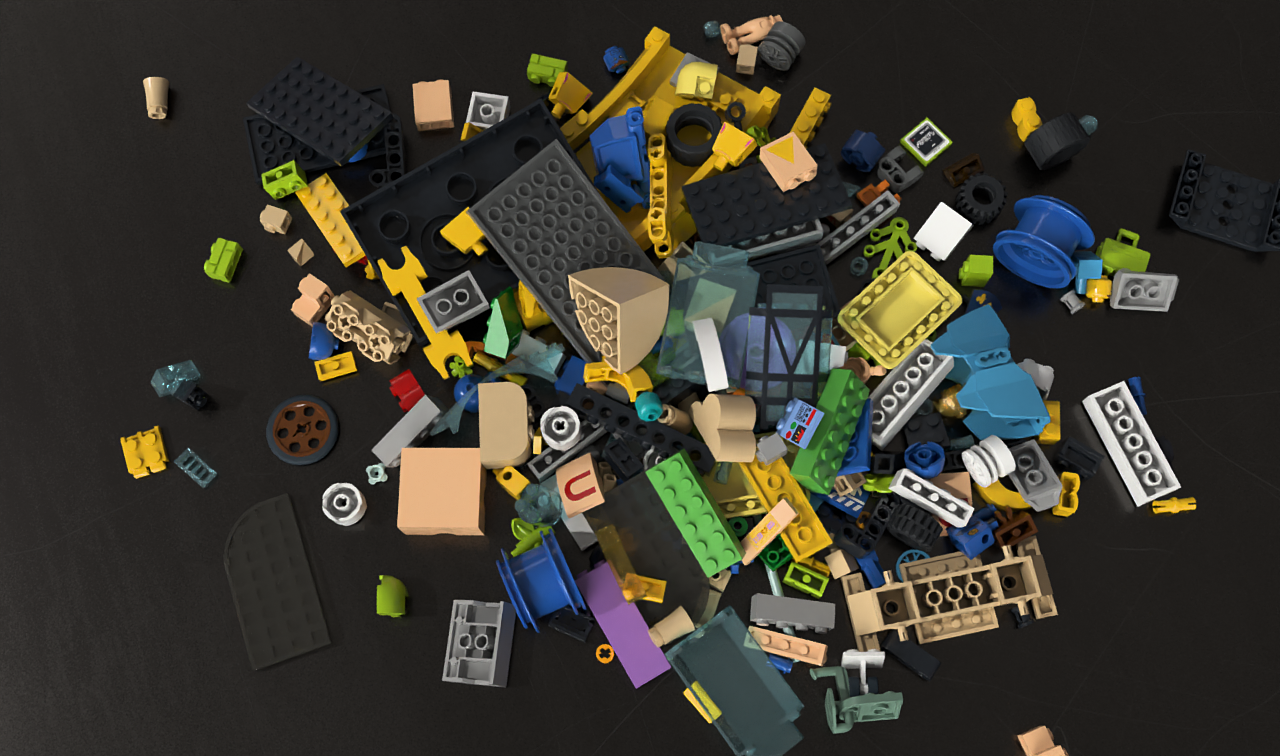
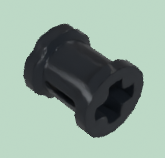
[1010,603,1036,628]

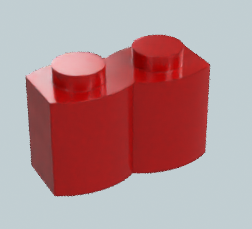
[389,369,425,413]

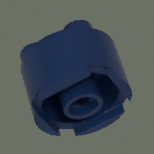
[841,130,885,172]

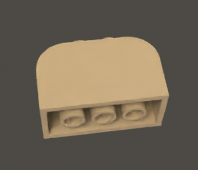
[478,382,535,469]

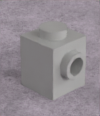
[755,433,788,466]

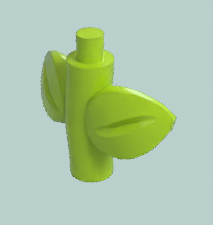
[511,518,555,557]

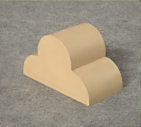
[688,394,756,462]

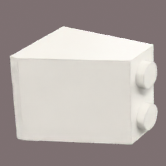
[913,202,974,261]

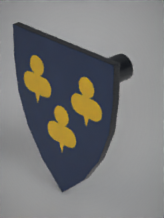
[962,289,1002,315]

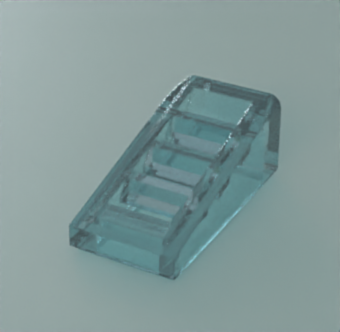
[174,448,217,488]

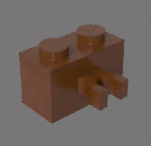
[992,505,1038,550]

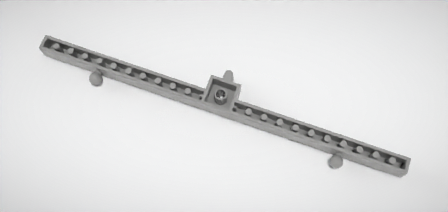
[527,190,900,483]

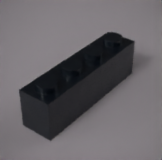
[652,356,707,407]

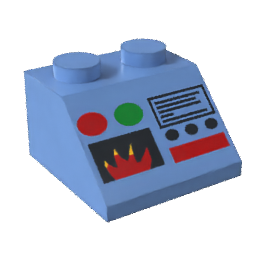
[776,397,824,449]

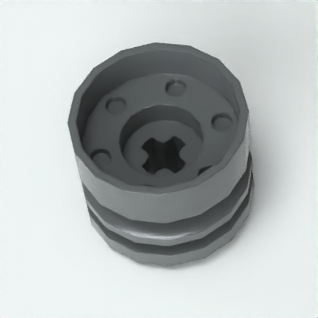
[757,21,806,71]

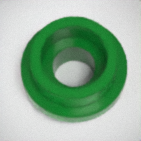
[728,516,748,537]

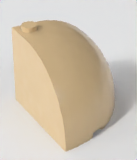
[568,267,669,375]

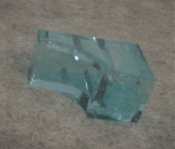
[150,360,200,397]

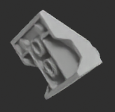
[442,600,516,687]

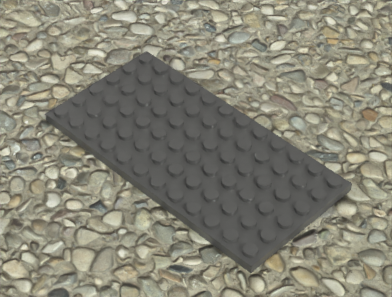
[466,139,685,388]

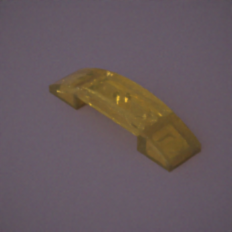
[594,524,647,605]

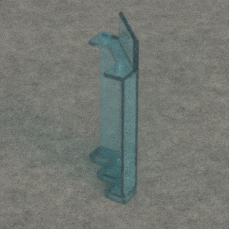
[656,242,760,389]
[664,606,804,756]

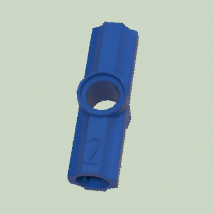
[845,535,886,589]

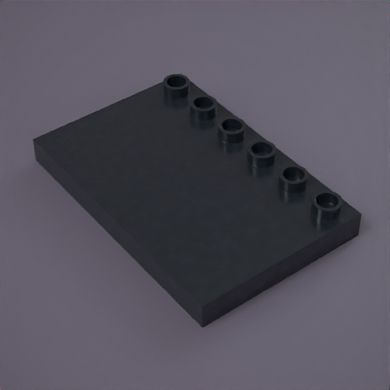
[340,99,601,347]

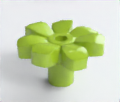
[449,356,474,378]

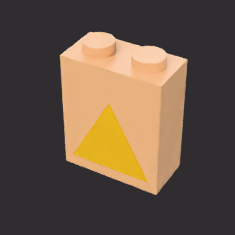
[760,131,817,192]

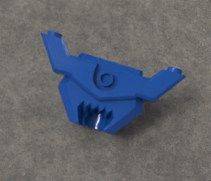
[590,106,650,209]

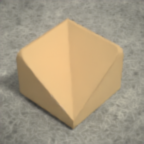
[288,239,314,266]

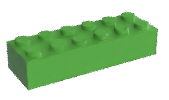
[790,368,870,495]
[645,449,746,578]

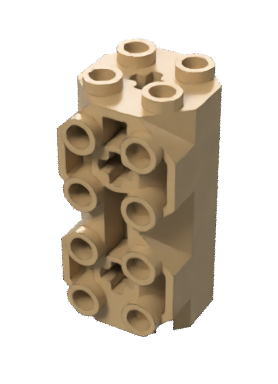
[325,290,413,365]

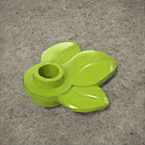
[862,472,895,493]

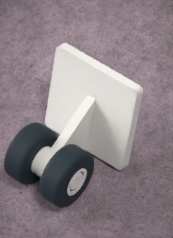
[841,649,885,697]

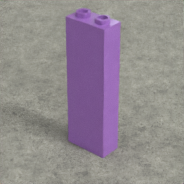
[575,559,671,689]

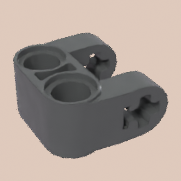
[876,145,924,193]

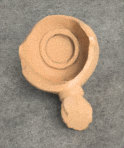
[839,357,886,384]

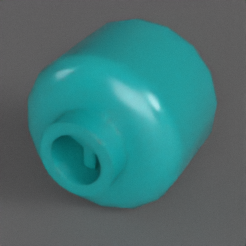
[635,392,663,421]

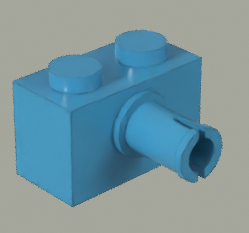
[1071,251,1103,294]

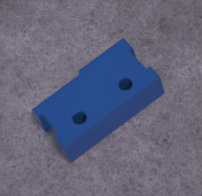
[594,165,645,213]

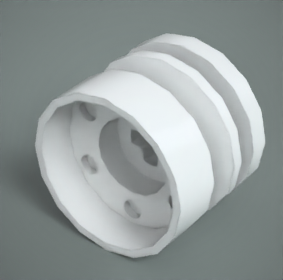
[962,435,1016,488]

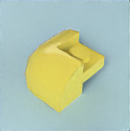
[675,62,718,100]

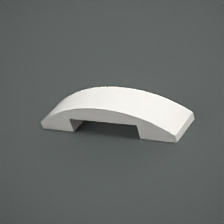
[692,318,729,392]

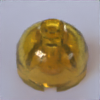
[932,382,967,418]

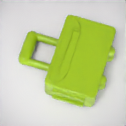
[1095,229,1151,277]

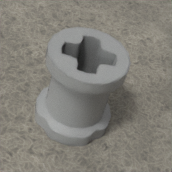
[1060,289,1086,314]

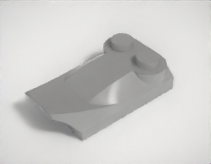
[1110,268,1179,311]
[1008,439,1063,512]

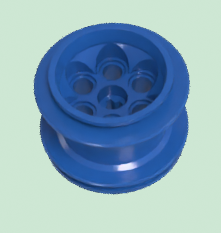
[993,195,1095,288]
[496,528,587,633]

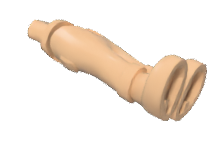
[720,15,783,55]

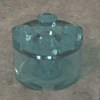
[515,484,563,528]

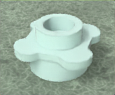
[366,463,388,485]

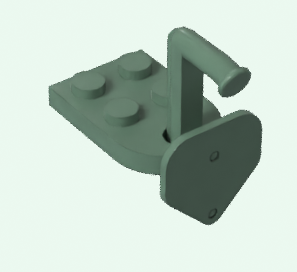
[810,666,903,734]

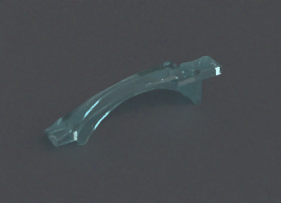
[430,342,565,436]

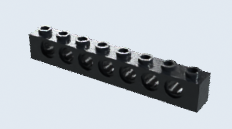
[566,383,717,477]

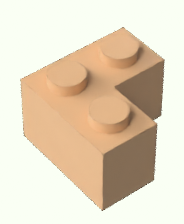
[291,273,335,327]
[1017,725,1069,756]

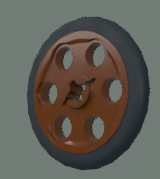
[266,394,339,465]

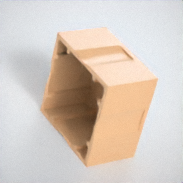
[397,448,487,535]

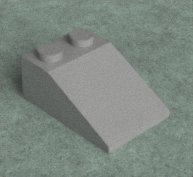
[417,270,490,334]

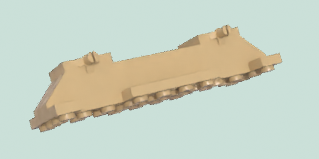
[841,535,1058,652]

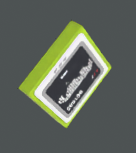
[900,118,953,167]

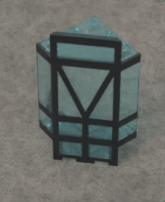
[745,284,833,429]

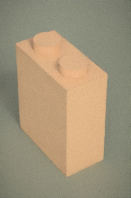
[412,79,454,131]

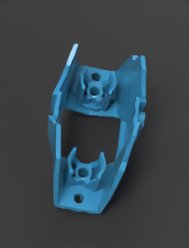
[930,304,1050,440]

